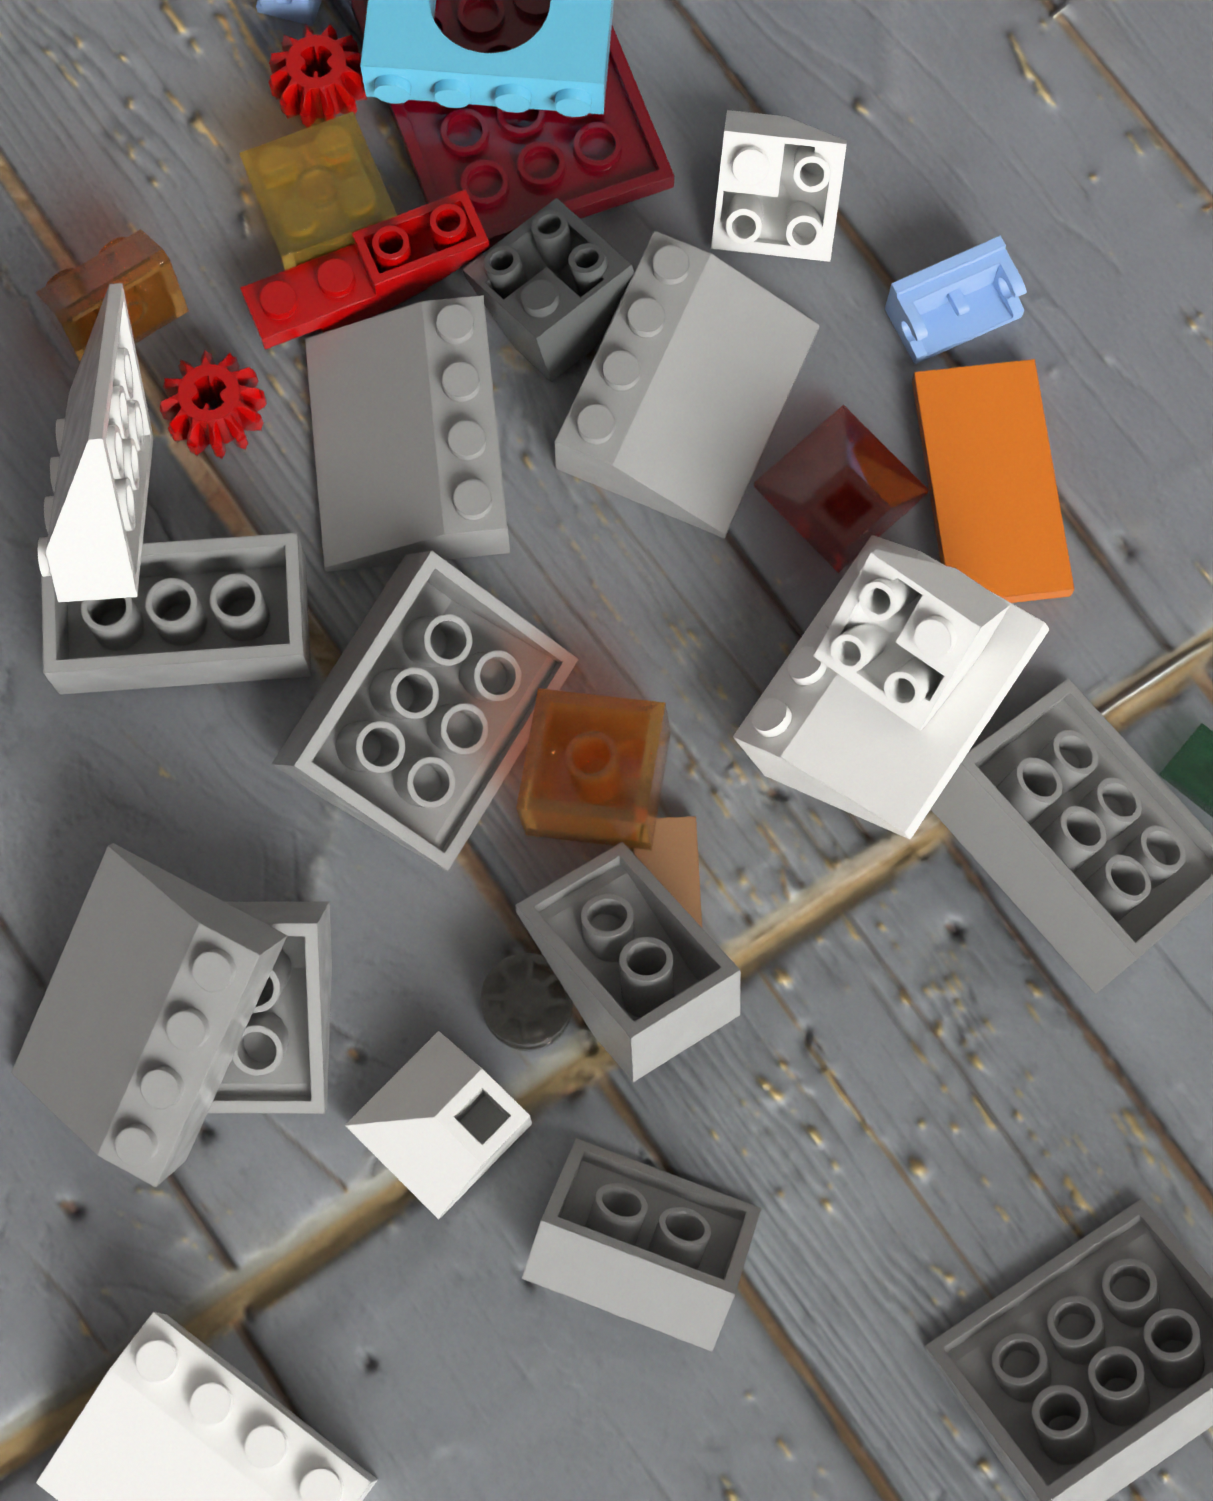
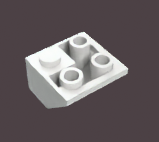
[711,110,847,262]
[813,549,1010,731]
[345,1031,532,1219]

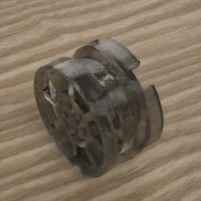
[480,953,573,1052]

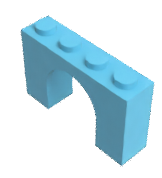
[360,0,614,117]

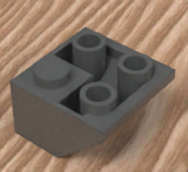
[462,198,634,382]

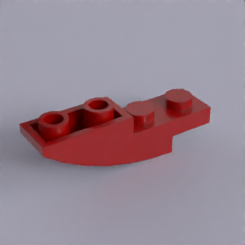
[240,189,489,350]

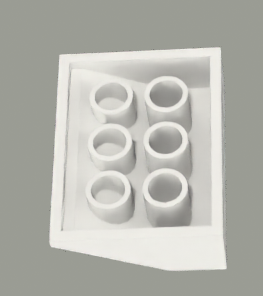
[38,283,154,602]
[733,535,1049,839]
[36,1312,378,1501]

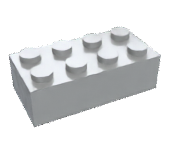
[41,533,312,695]

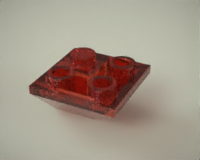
[753,404,929,573]

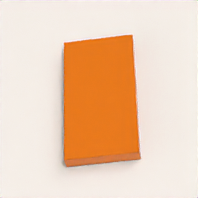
[912,359,1075,603]

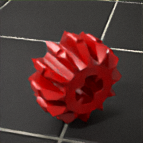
[268,23,367,130]
[159,350,267,459]

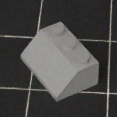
[522,1138,762,1352]

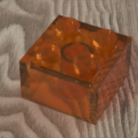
[516,688,671,850]

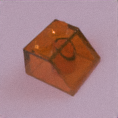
[35,229,189,364]

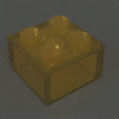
[239,112,397,271]

